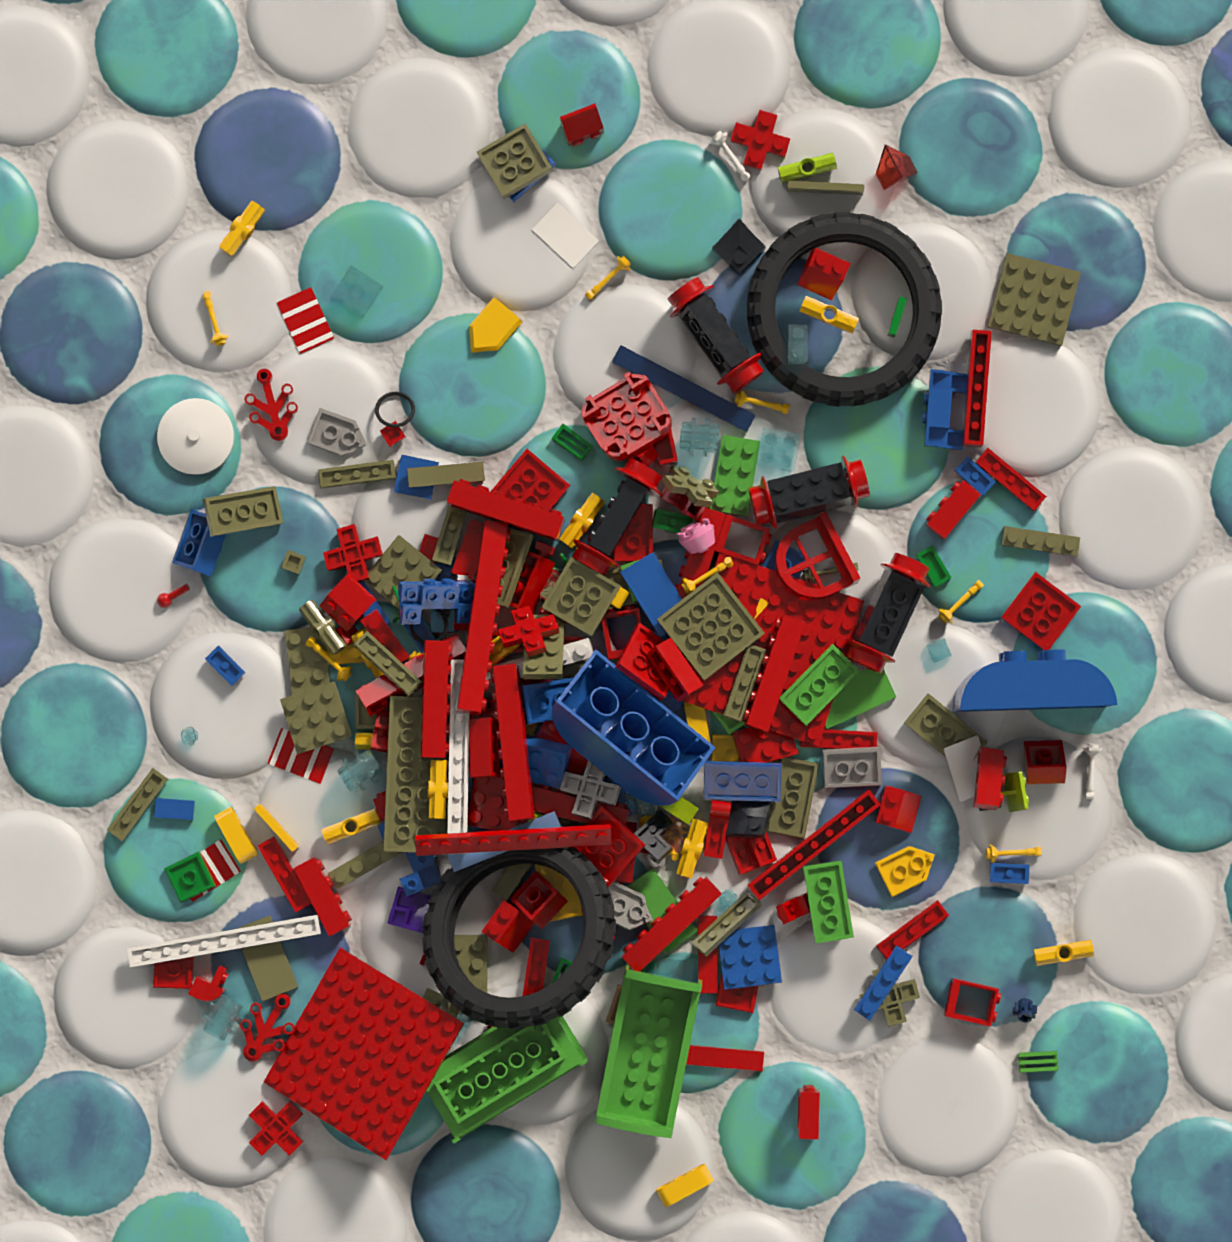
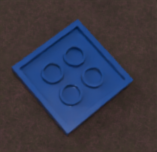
[719,925,782,990]

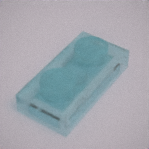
[788,325,808,364]

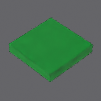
[164,851,216,903]

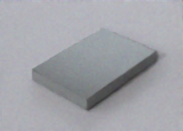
[822,747,882,789]

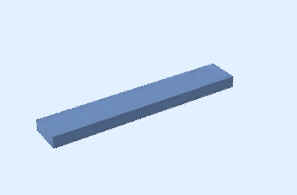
[447,811,561,872]

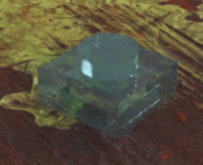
[926,638,952,663]

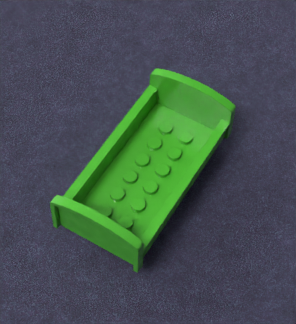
[595,965,702,1138]
[426,1016,588,1144]

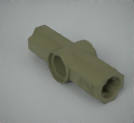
[299,600,347,656]

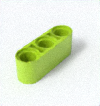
[658,797,699,825]

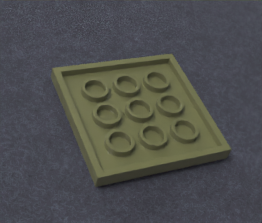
[988,253,1081,346]
[656,572,765,681]

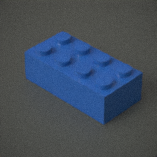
[499,734,572,789]

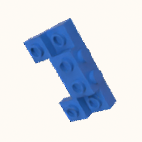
[922,369,968,450]
[398,578,475,624]
[377,823,442,896]

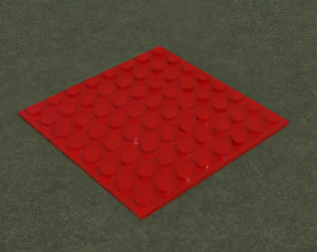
[672,552,864,746]
[263,947,464,1161]

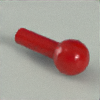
[157,583,190,608]

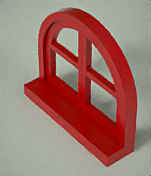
[775,511,861,599]

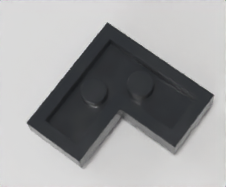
[634,810,674,863]

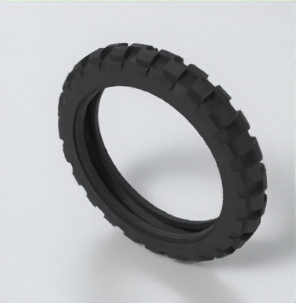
[747,212,942,407]
[422,847,616,1029]

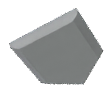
[307,408,367,457]
[608,881,653,931]

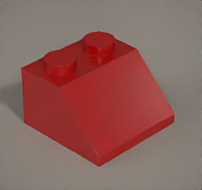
[560,103,604,147]
[797,248,851,301]
[319,573,376,632]
[1024,740,1067,784]
[875,785,922,833]
[510,871,568,929]
[481,900,534,953]

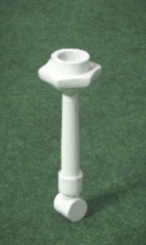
[711,131,750,181]
[1083,744,1102,800]

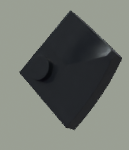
[712,218,766,275]
[726,801,773,838]

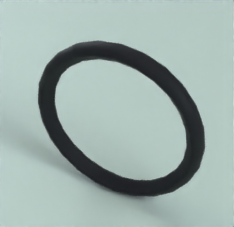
[375,392,415,428]
[409,609,448,644]

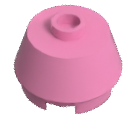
[677,519,715,554]

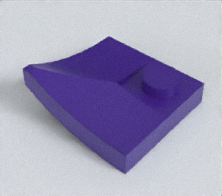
[387,886,431,934]

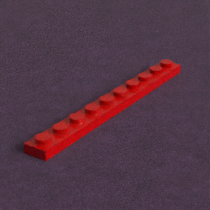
[415,824,611,856]

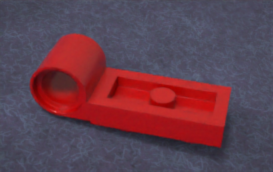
[703,800,731,859]

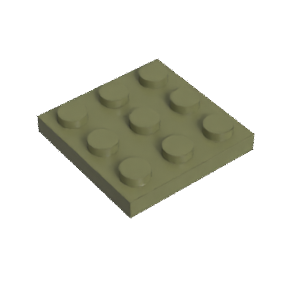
[477,123,553,199]
[365,535,443,609]
[542,557,621,636]
[280,681,353,754]

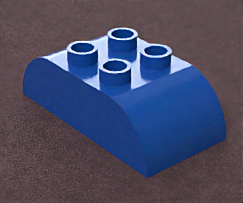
[552,649,716,806]
[952,649,1117,712]

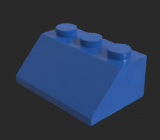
[172,509,227,576]

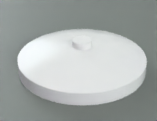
[157,398,234,475]

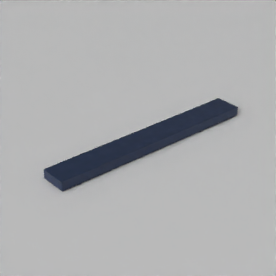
[612,345,756,433]

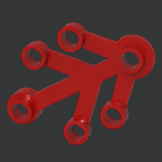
[244,369,298,441]
[240,993,295,1062]

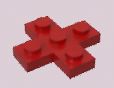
[730,110,791,170]
[323,524,384,583]
[498,606,560,657]
[249,1101,304,1156]

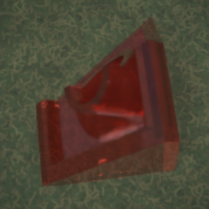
[875,144,918,190]

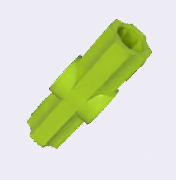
[777,152,837,184]

